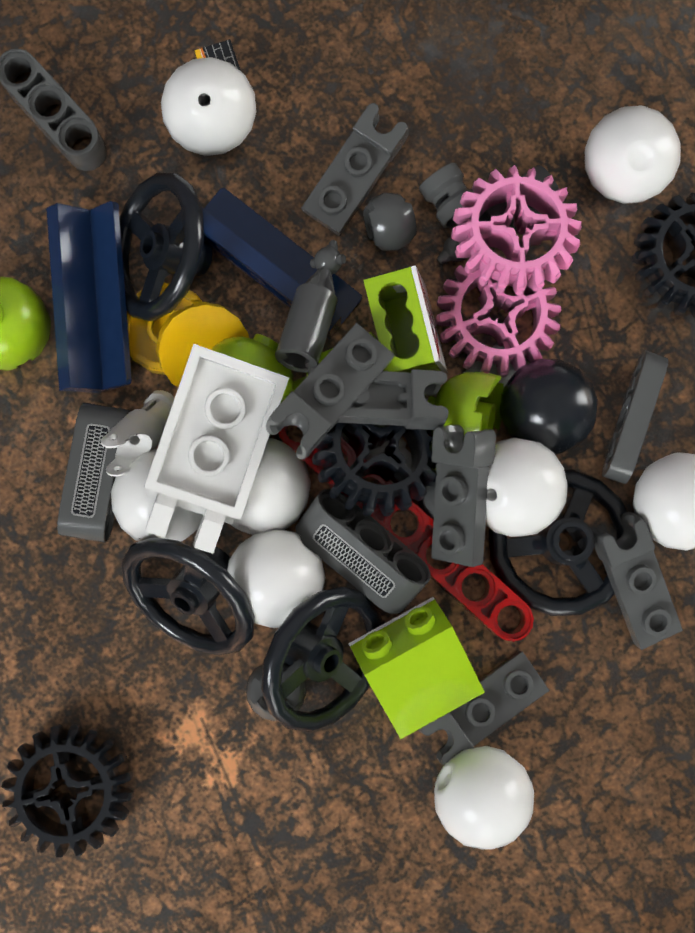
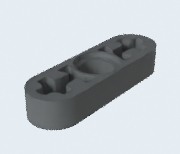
[602,350,668,484]

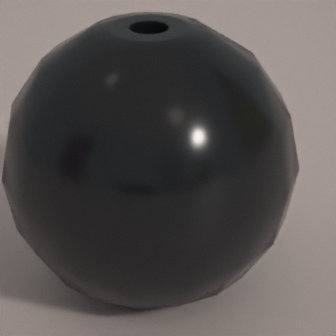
[500,359,598,455]

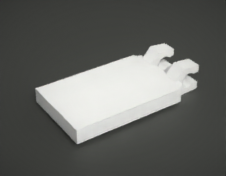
[144,344,289,554]

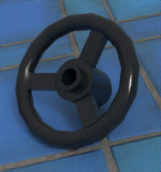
[120,172,212,321]
[489,469,627,616]
[122,537,255,656]
[261,586,383,732]

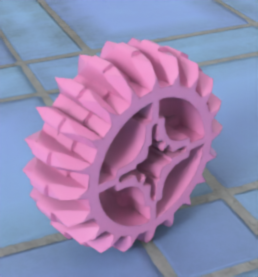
[451,165,582,296]
[435,252,561,378]

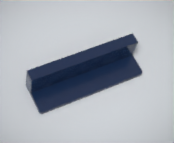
[202,188,362,339]
[46,201,132,393]

